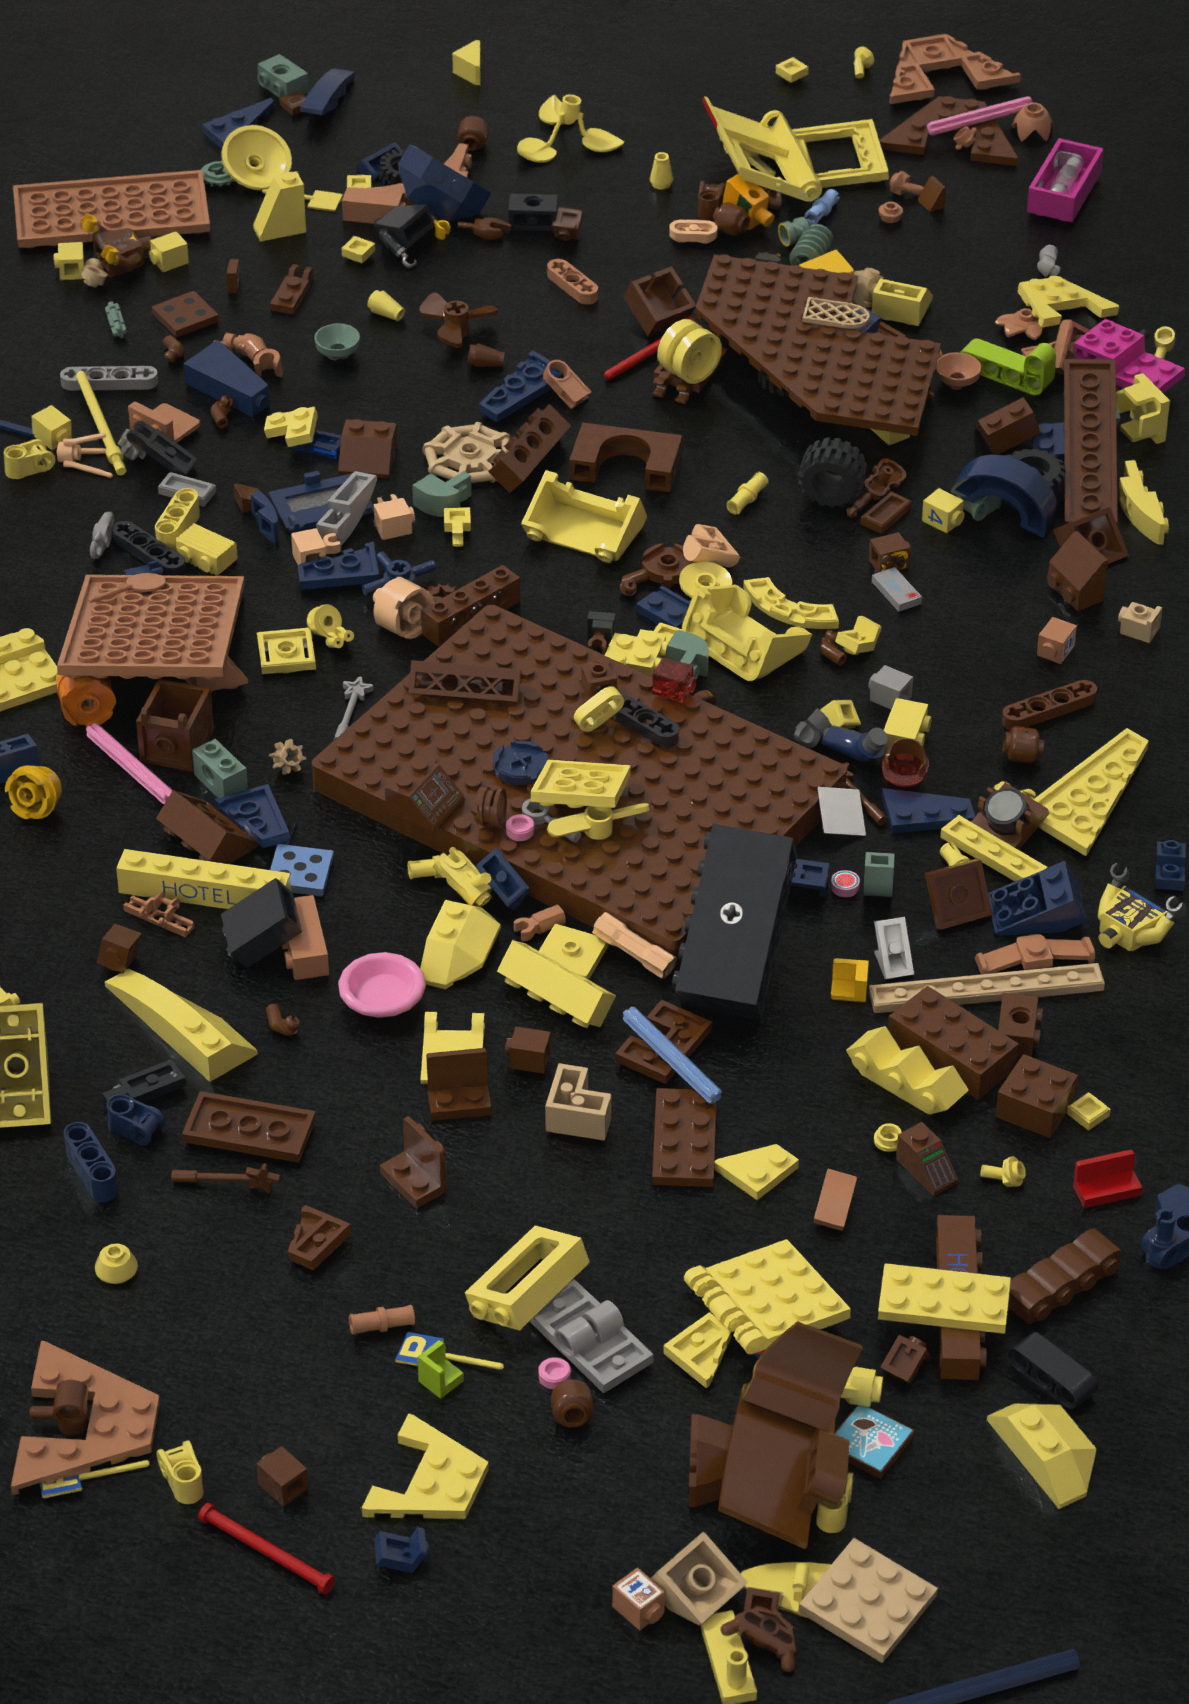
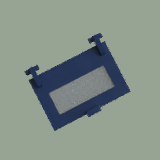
[268,471,374,533]

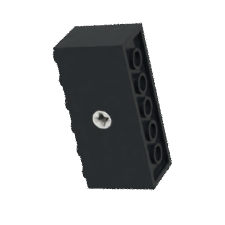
[672,824,798,1021]

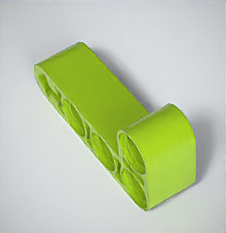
[960,339,1056,395]

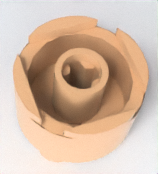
[373,577,434,639]

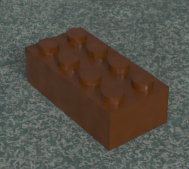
[888,985,1019,1099]

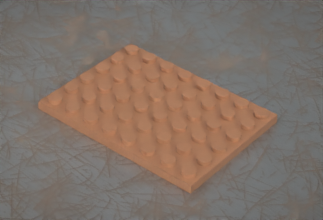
[57,575,244,679]

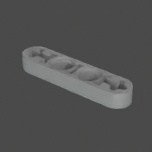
[60,366,158,391]

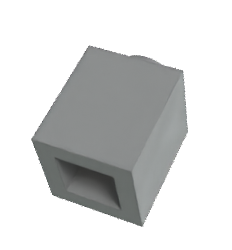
[868,665,913,710]

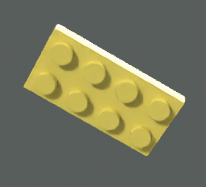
[878,1264,1011,1334]

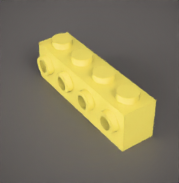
[497,940,616,1028]

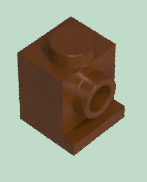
[581,661,617,700]

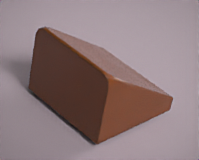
[918,176,946,212]
[234,484,260,513]
[744,1587,783,1612]

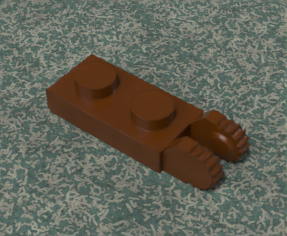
[270,264,314,315]

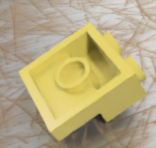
[605,629,669,678]

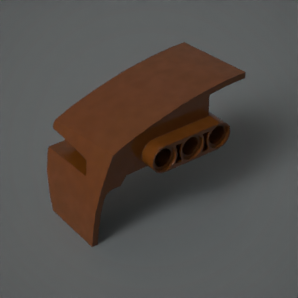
[718,1321,862,1549]

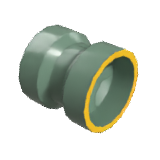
[778,217,809,246]

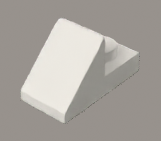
[874,917,914,979]

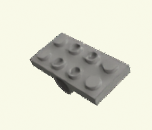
[530,1279,653,1393]

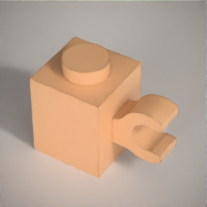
[374,494,415,540]
[291,528,341,565]

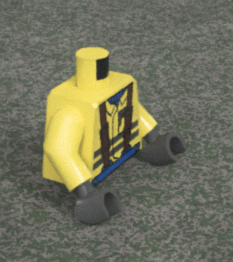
[1098,863,1186,951]

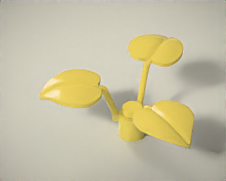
[517,95,624,162]

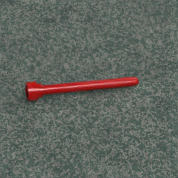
[604,316,697,380]

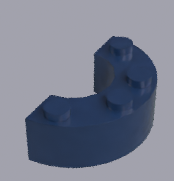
[950,455,1056,538]

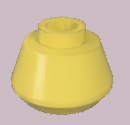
[95,1244,138,1284]

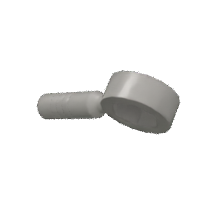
[522,798,581,842]

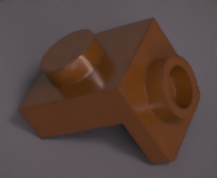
[552,207,583,241]

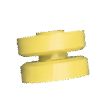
[657,319,722,384]

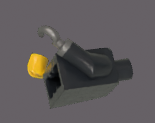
[374,204,450,268]

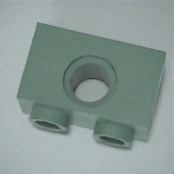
[257,54,309,98]
[192,739,248,798]

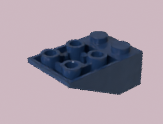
[988,861,1087,936]

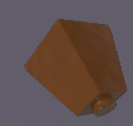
[689,1414,733,1507]

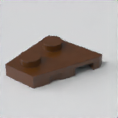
[288,1205,352,1270]

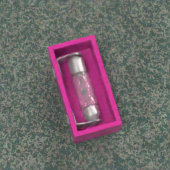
[1027,139,1104,222]

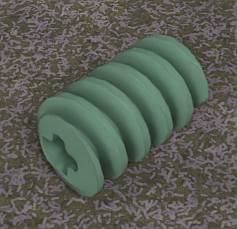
[790,224,833,266]

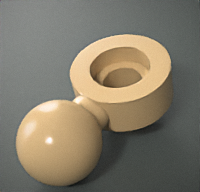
[81,258,107,287]

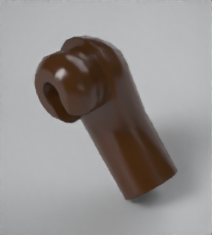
[211,395,234,428]
[820,631,847,666]

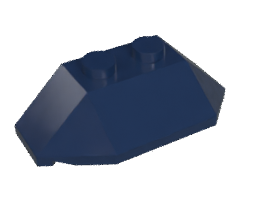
[398,144,491,222]

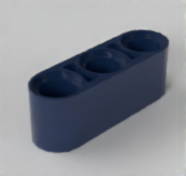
[64,1122,118,1202]

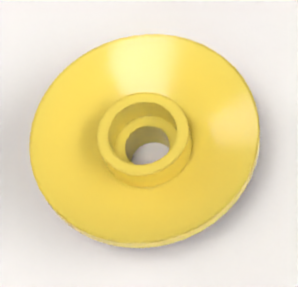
[679,562,732,598]

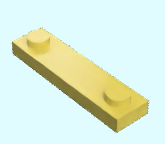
[941,815,1048,882]

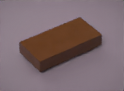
[861,492,912,534]

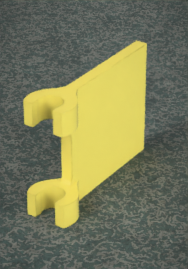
[421,1012,485,1084]

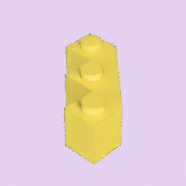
[846,1026,969,1115]

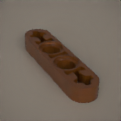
[1002,680,1097,730]

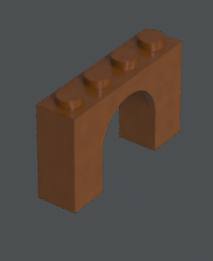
[570,423,682,493]

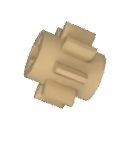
[269,739,306,775]

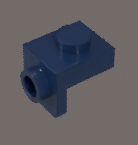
[374,1527,429,1573]

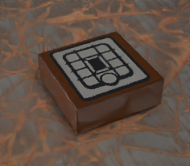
[227,259,240,293]

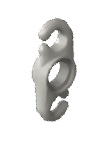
[90,512,114,559]

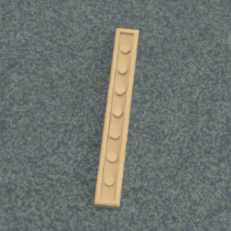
[869,963,1105,1013]

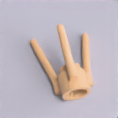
[57,433,113,478]

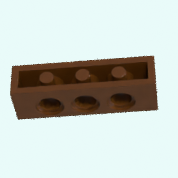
[488,404,571,493]
[421,565,520,647]

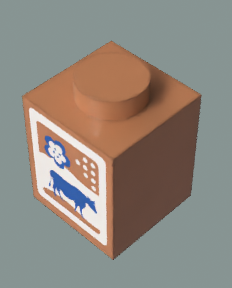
[1037,617,1077,664]
[613,1568,665,1631]

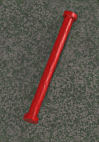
[198,1503,335,1594]

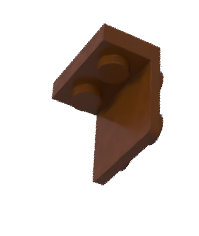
[426,1048,491,1121]
[380,1116,447,1209]

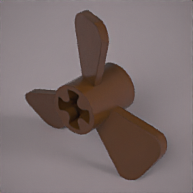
[420,293,498,348]

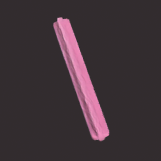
[927,96,1033,136]
[86,723,173,804]

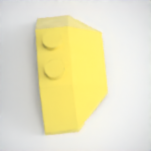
[420,900,501,989]
[987,1404,1096,1509]

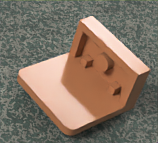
[128,402,200,443]

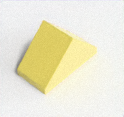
[452,40,480,85]

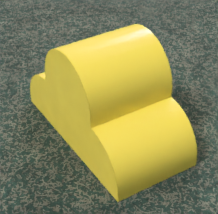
[0,1003,51,1128]

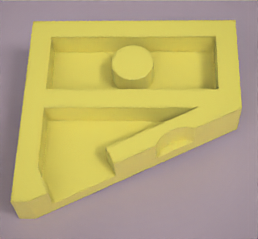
[714,1144,799,1200]
[664,1312,731,1388]

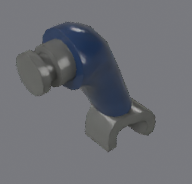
[794,708,888,763]

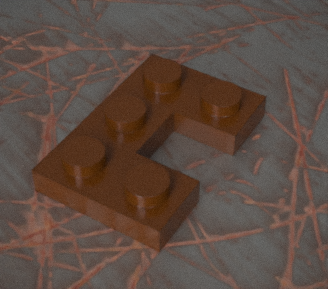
[615,1000,712,1084]

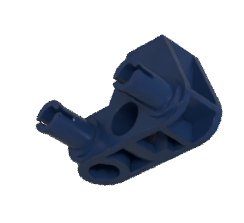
[1140,1183,1189,1269]

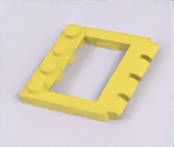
[792,119,889,188]

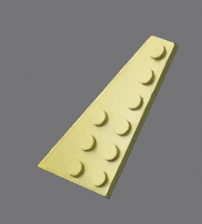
[1028,728,1148,856]

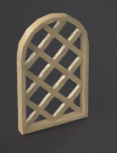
[802,297,869,329]

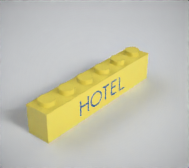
[116,849,291,909]

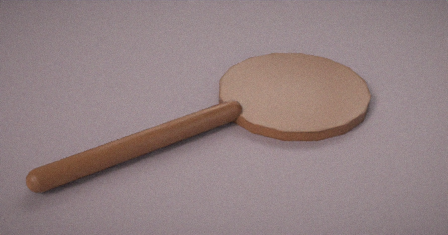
[88,573,166,603]

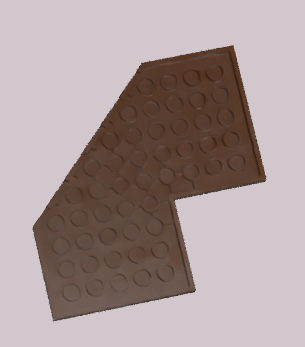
[695,255,941,436]

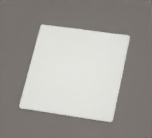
[818,787,866,836]

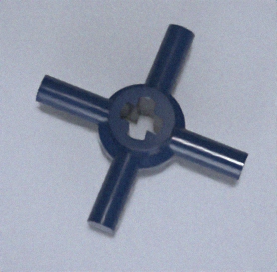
[362,552,436,595]

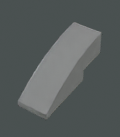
[316,471,377,545]

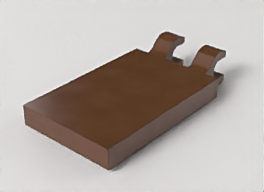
[653,347,728,404]

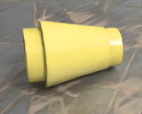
[650,152,673,189]
[367,290,405,321]

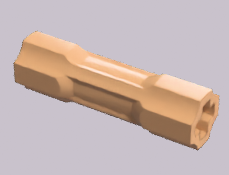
[592,912,677,979]

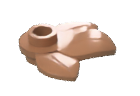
[995,309,1043,340]

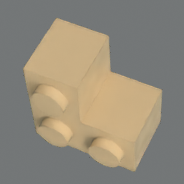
[545,1064,611,1140]

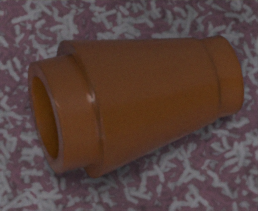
[467,343,504,368]

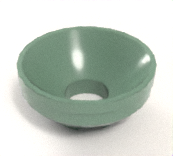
[315,324,360,360]

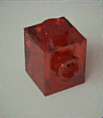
[652,657,696,703]

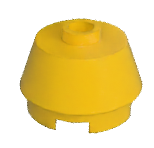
[5,766,62,819]

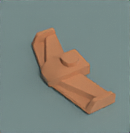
[975,934,1095,975]

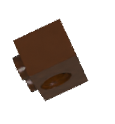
[998,993,1043,1057]

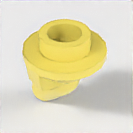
[853,47,874,78]
[980,1156,1026,1187]

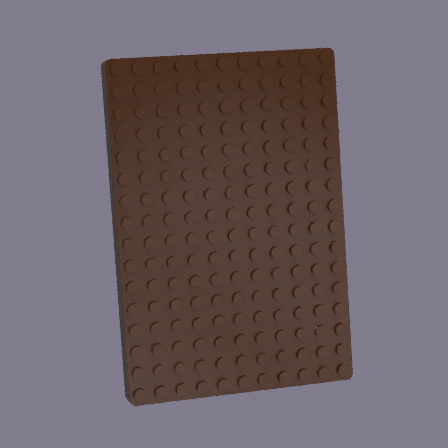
[312,605,847,966]

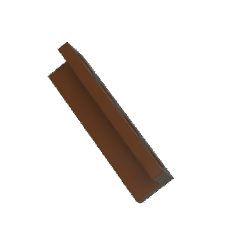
[408,660,523,703]

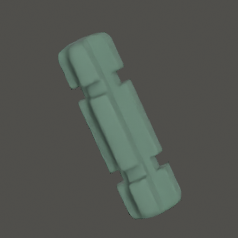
[105,301,127,338]

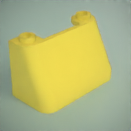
[521,470,647,563]
[682,585,812,681]

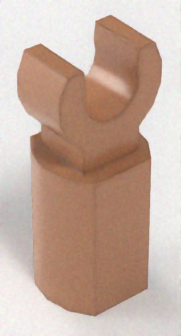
[514,905,566,941]

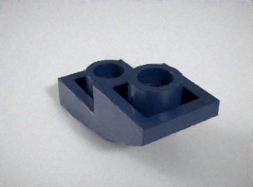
[1155,840,1186,891]

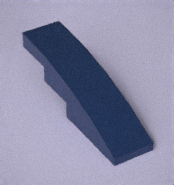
[300,68,355,115]

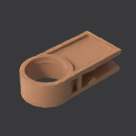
[543,360,591,409]

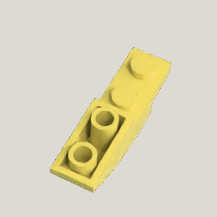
[1118,460,1169,545]

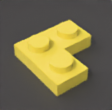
[264,407,318,447]

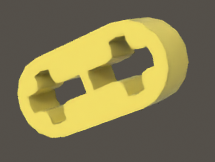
[574,687,624,732]

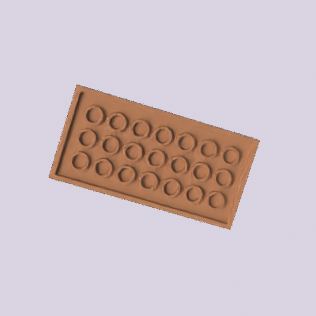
[13,170,210,248]

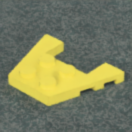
[1018,276,1120,327]
[362,1414,488,1519]

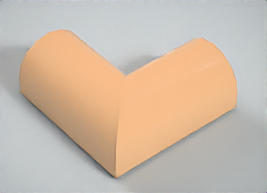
[683,524,740,568]

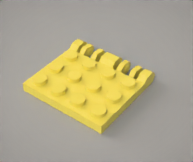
[684,1239,851,1354]

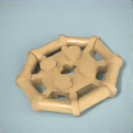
[422,422,511,483]

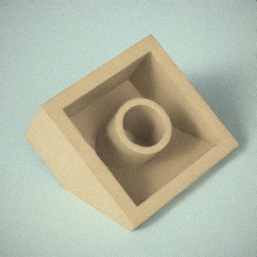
[651,1532,748,1625]

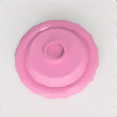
[338,952,426,1018]

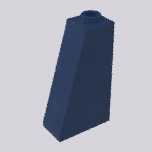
[184,340,269,417]

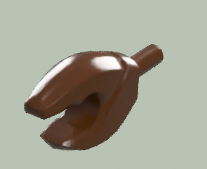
[458,218,512,240]

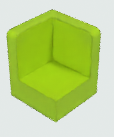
[418,1340,464,1398]

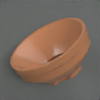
[935,353,981,390]

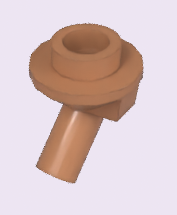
[890,171,924,195]

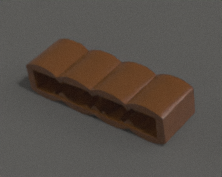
[1008,1228,1121,1324]

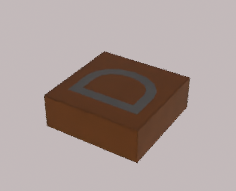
[279,91,306,115]

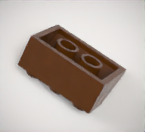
[156,790,259,864]

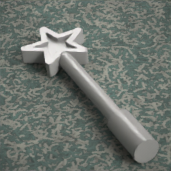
[333,677,373,741]

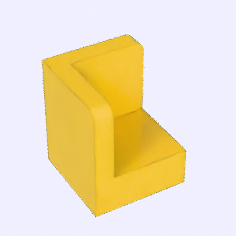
[831,958,869,1002]

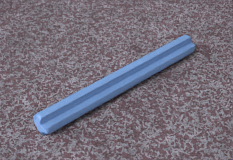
[623,1007,722,1104]

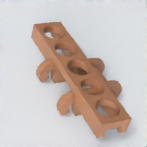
[124,892,194,937]

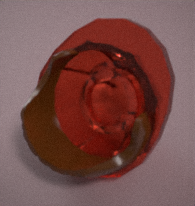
[882,738,930,787]

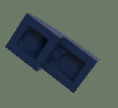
[250,490,279,543]

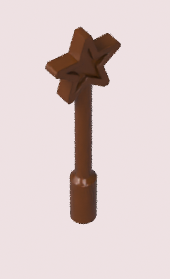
[843,762,887,826]
[171,1164,280,1193]

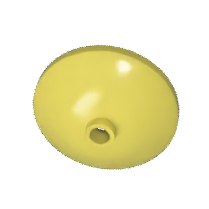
[221,125,292,190]

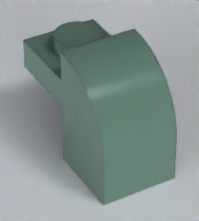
[412,471,471,517]
[666,630,709,690]
[863,852,894,897]

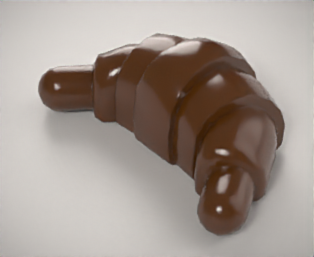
[720,1605,796,1673]

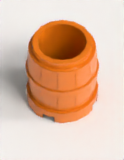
[56,671,116,728]

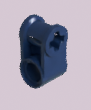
[107,1094,166,1146]

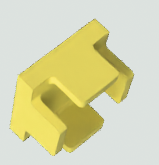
[1116,373,1170,444]

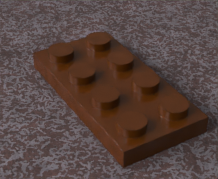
[652,1088,716,1187]
[182,1091,316,1163]

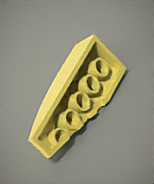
[105,969,257,1082]

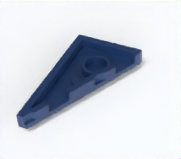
[202,98,274,148]

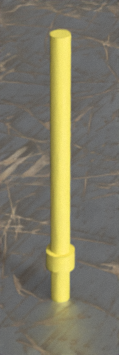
[76,371,126,475]

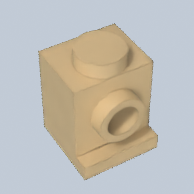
[852,268,884,308]
[1118,602,1162,643]

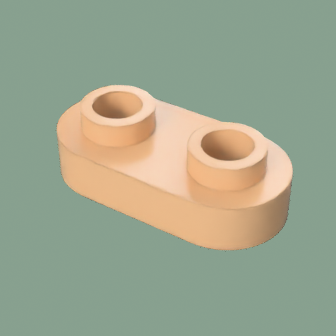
[670,220,718,243]

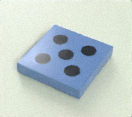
[270,844,333,897]

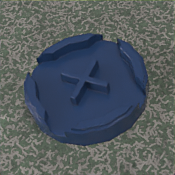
[493,741,549,785]

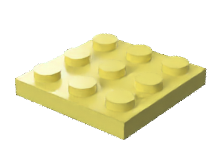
[531,760,631,810]

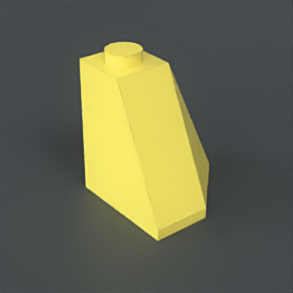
[253,172,306,241]

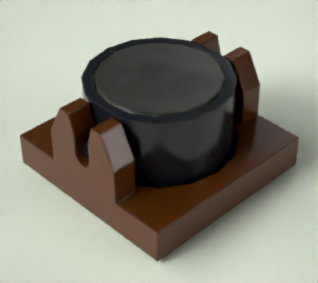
[971,782,1050,850]

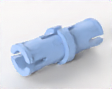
[804,189,839,225]

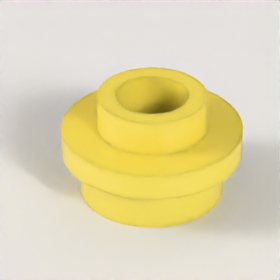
[874,1124,902,1152]

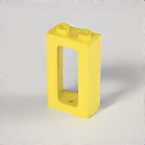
[465,1226,590,1331]

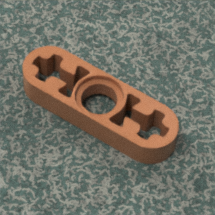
[547,259,598,304]

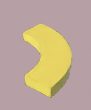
[744,577,839,629]

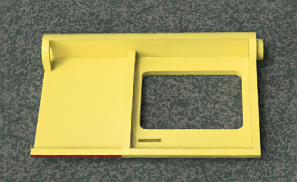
[703,96,822,202]

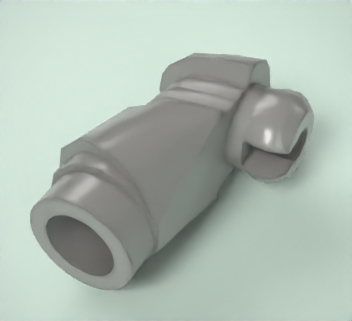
[1037,245,1061,277]

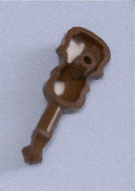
[846,459,906,518]

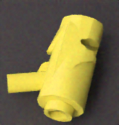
[433,847,492,907]

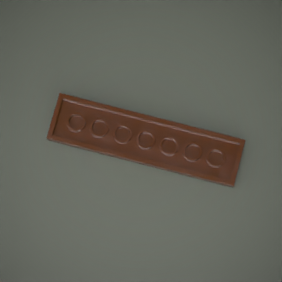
[1064,359,1117,524]

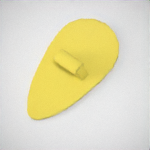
[740,1562,831,1618]

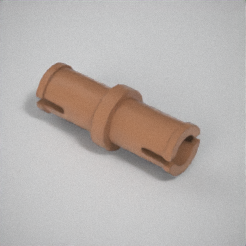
[349,1305,415,1335]

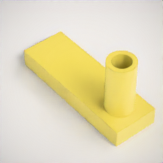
[700,1610,757,1704]

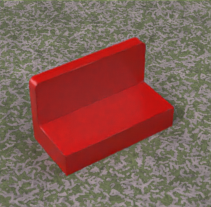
[1073,1150,1142,1208]

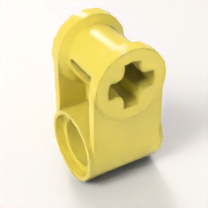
[4,439,55,479]
[157,1441,204,1504]
[817,1473,853,1533]

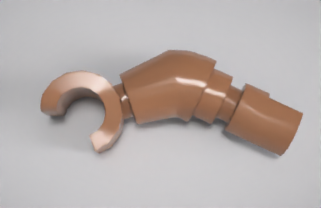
[214,333,283,377]

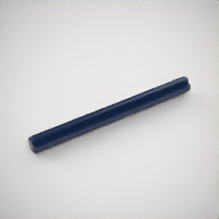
[888,1649,1080,1704]

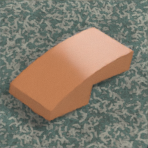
[813,1169,857,1231]

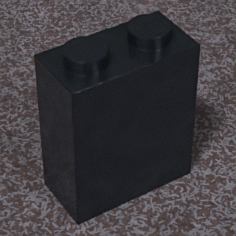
[221,878,302,968]

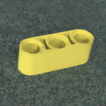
[155,488,200,551]

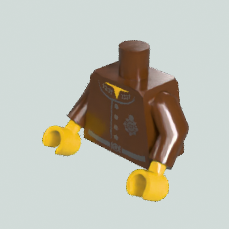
[81,213,152,278]

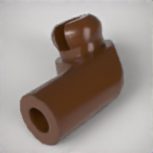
[163,335,185,363]
[620,568,649,596]
[266,1004,300,1036]

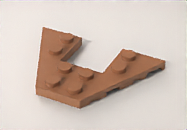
[890,34,1020,104]
[11,1341,160,1495]

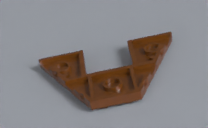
[879,96,1018,166]

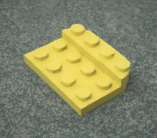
[0,628,57,711]

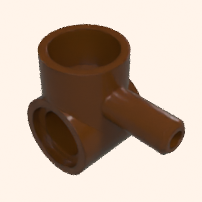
[29,1380,89,1436]

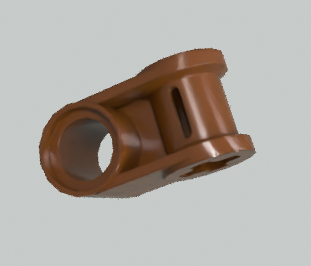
[698,181,725,221]

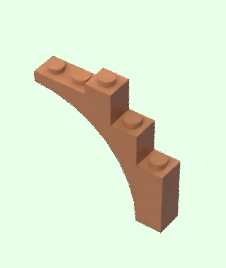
[342,144,472,223]

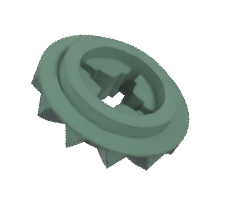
[201,161,235,187]

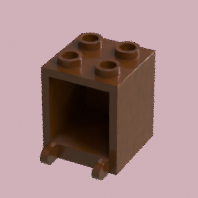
[136,679,214,772]

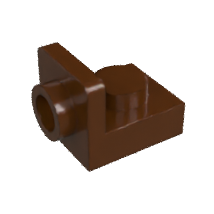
[880,1335,931,1385]

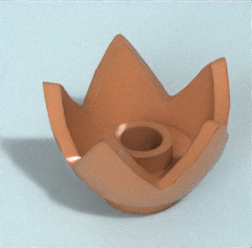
[1011,103,1053,141]

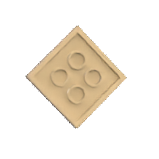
[798,1538,938,1663]

